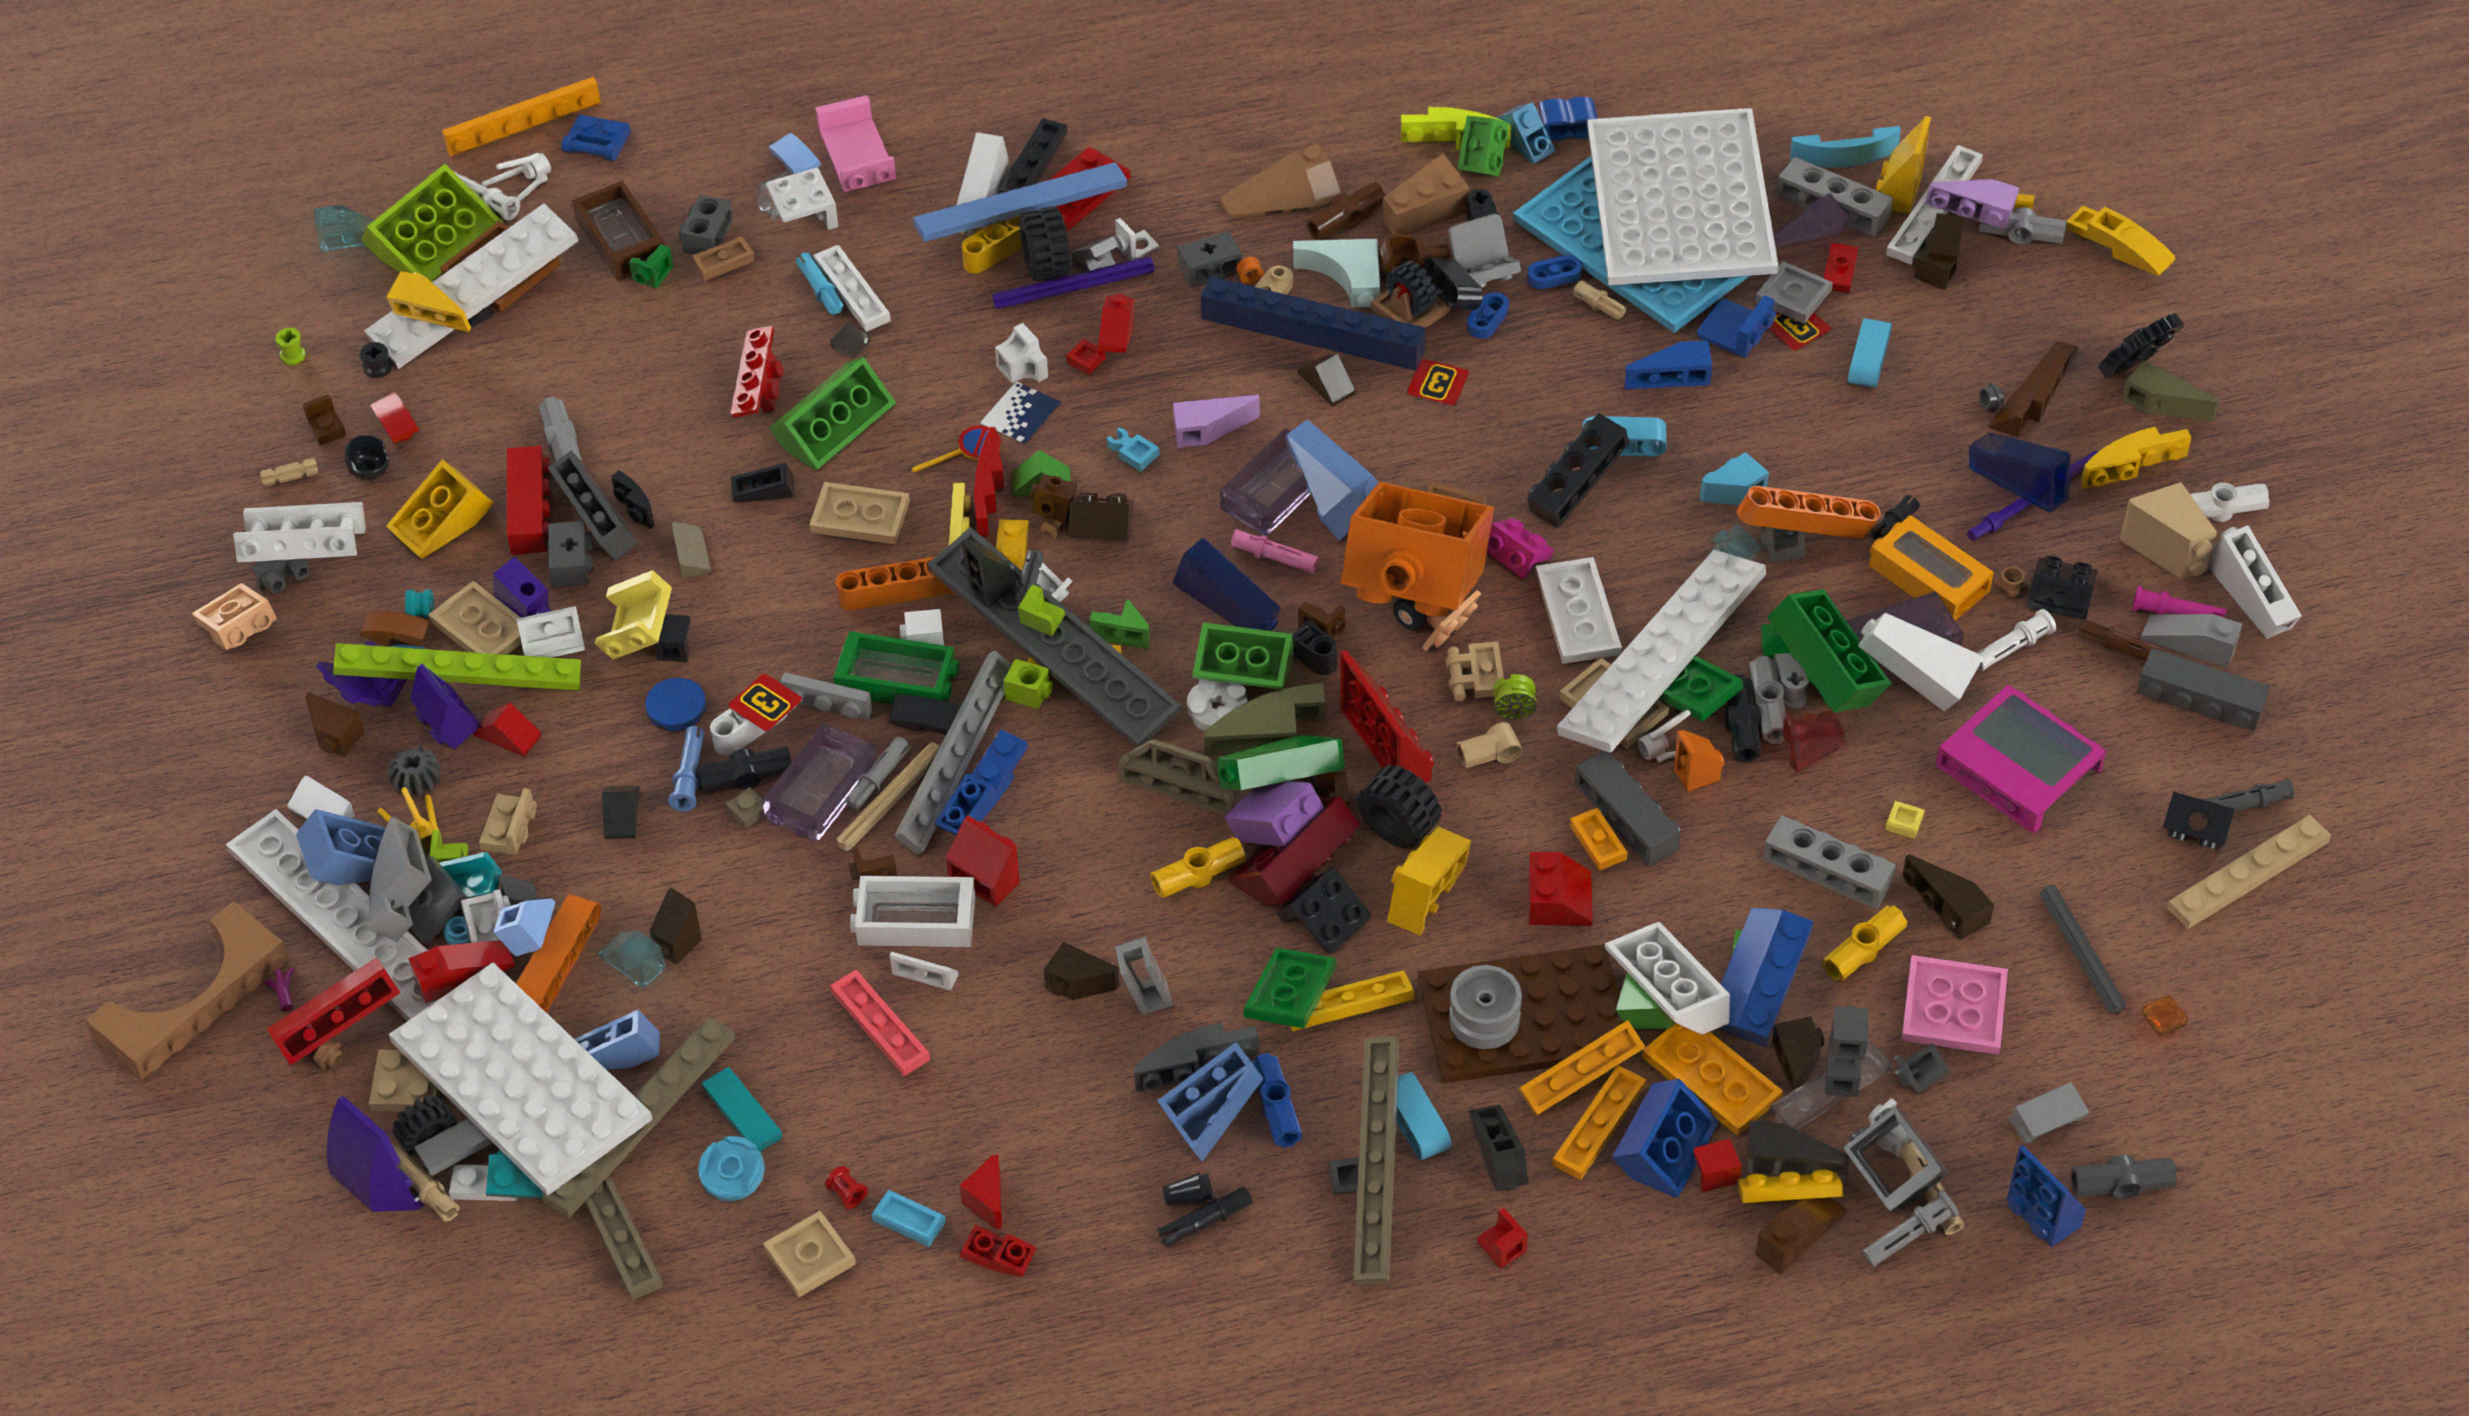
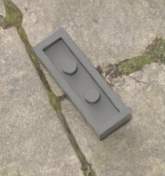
[780,672,872,720]

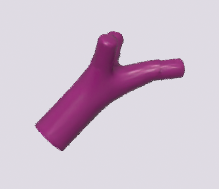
[265,967,295,1012]

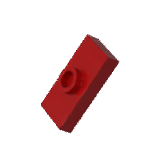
[1823,242,1859,293]

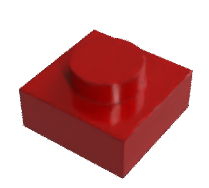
[1066,339,1106,375]

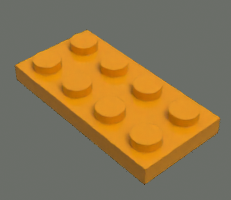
[1642,1023,1783,1136]

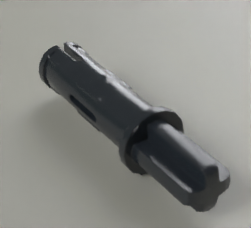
[1157,1187,1252,1247]

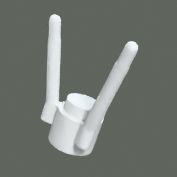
[481,153,551,201]
[1637,710,1690,764]

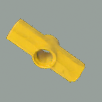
[1150,837,1246,898]
[1822,905,1907,981]

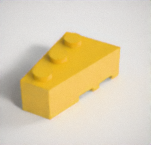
[1387,826,1471,936]

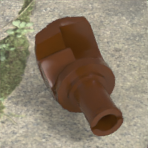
[1378,234,1450,277]

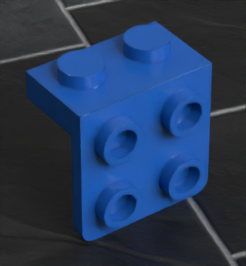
[1697,295,1776,358]

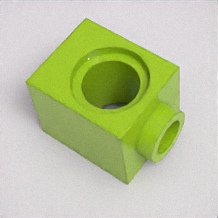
[1003,659,1053,709]

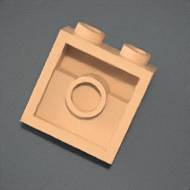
[192,583,277,650]

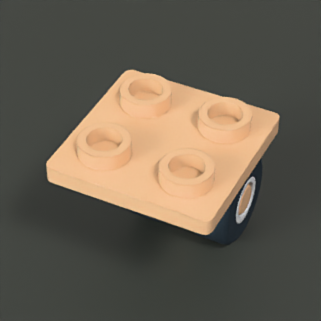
[1393,590,1481,651]

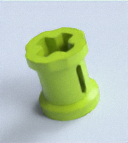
[275,328,306,366]

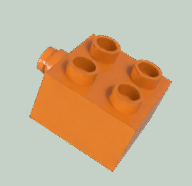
[1340,481,1494,617]

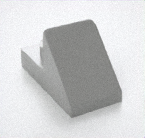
[1071,236,1118,272]

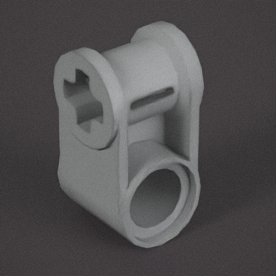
[1773,653,1809,709]

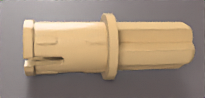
[1573,280,1626,320]

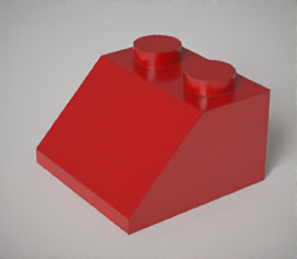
[1528,852,1593,926]

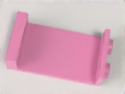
[815,95,896,192]

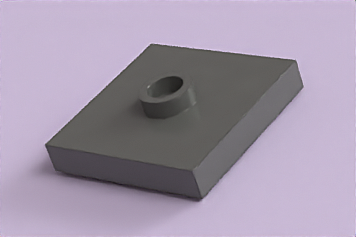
[408,856,468,945]

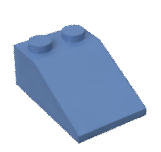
[296,809,386,885]

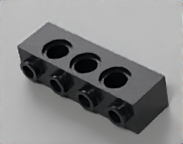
[1527,412,1629,528]

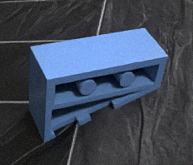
[1157,1042,1263,1162]

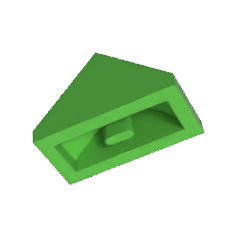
[1012,450,1071,497]
[1616,973,1674,1029]

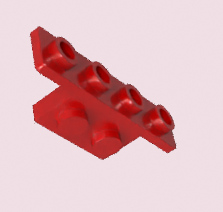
[730,326,784,418]

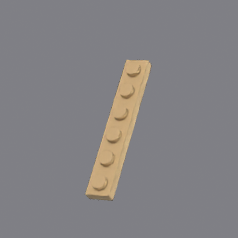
[2167,815,2331,929]

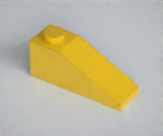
[386,271,471,332]

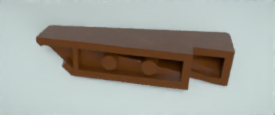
[1988,341,2079,438]

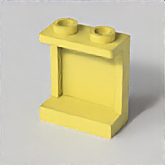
[595,570,672,660]

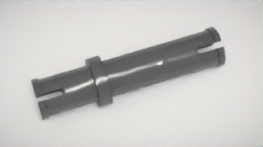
[2200,779,2295,819]

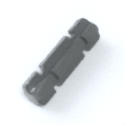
[1015,549,1044,604]

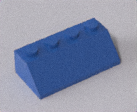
[1717,908,1814,1047]

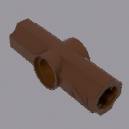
[1307,182,1386,240]

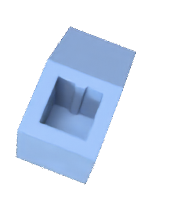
[494,898,556,957]

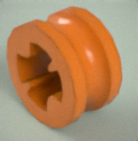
[1236,257,1264,285]

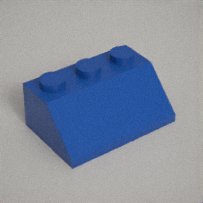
[1612,1079,1719,1197]

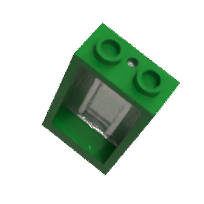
[833,631,959,705]

